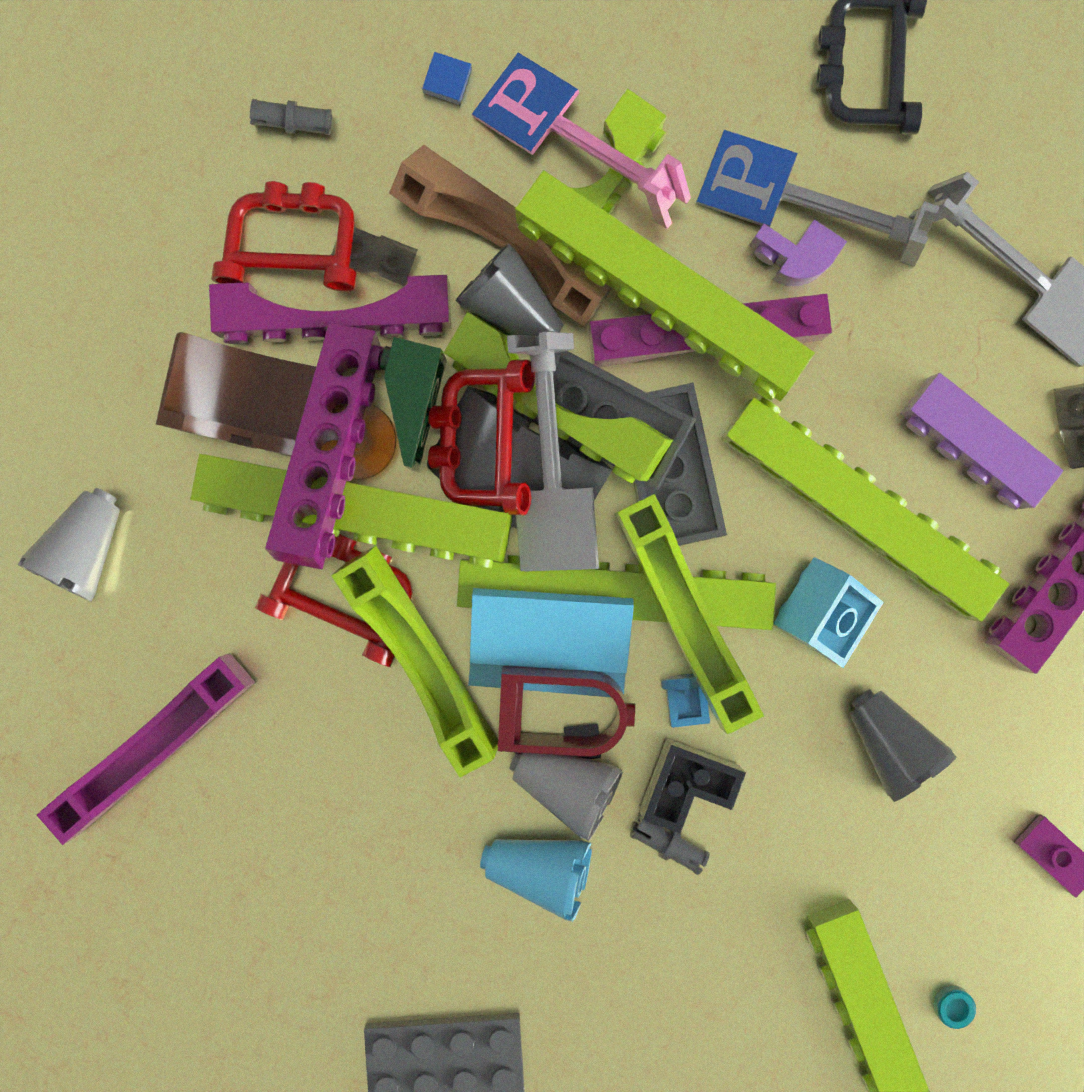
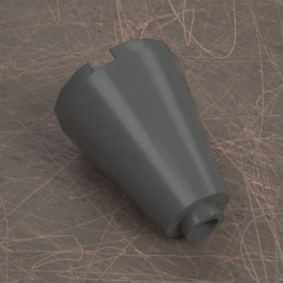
[455,244,564,336]
[849,689,957,802]

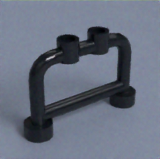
[816,0,927,135]

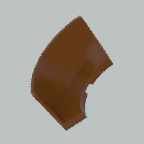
[155,332,343,457]

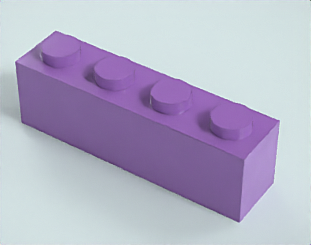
[900,373,1064,510]

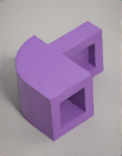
[749,219,847,286]

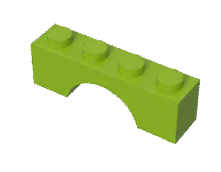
[571,88,666,214]

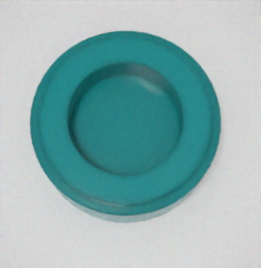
[933,986,976,1029]

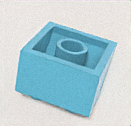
[773,557,884,668]

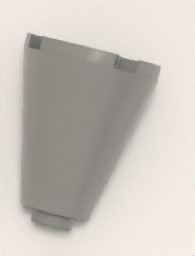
[17,488,120,601]
[509,752,623,841]

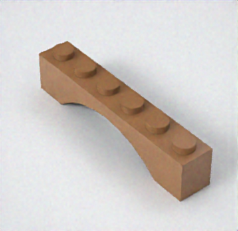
[389,145,612,327]

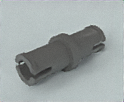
[250,99,332,135]
[630,815,710,875]

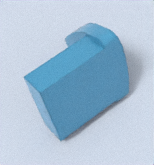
[661,674,710,728]

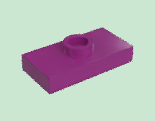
[1014,814,1084,898]

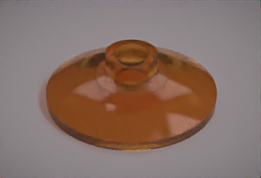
[321,404,396,480]

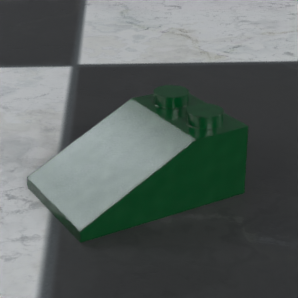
[380,337,447,472]

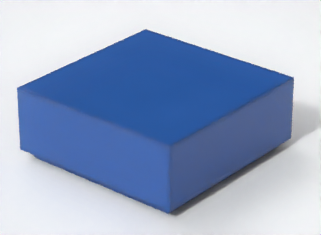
[422,52,472,105]

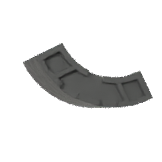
[427,386,612,529]

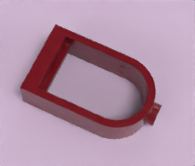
[498,666,635,756]

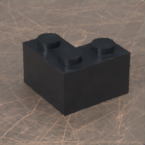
[639,738,746,834]

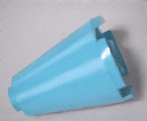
[480,839,592,922]

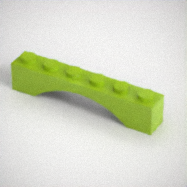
[444,312,673,483]
[614,494,764,735]
[331,545,498,778]

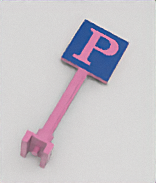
[472,52,691,229]

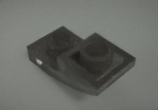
[331,227,418,287]
[1054,383,1084,469]

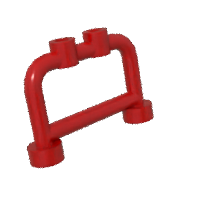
[211,181,357,292]
[428,360,535,515]
[254,534,413,667]

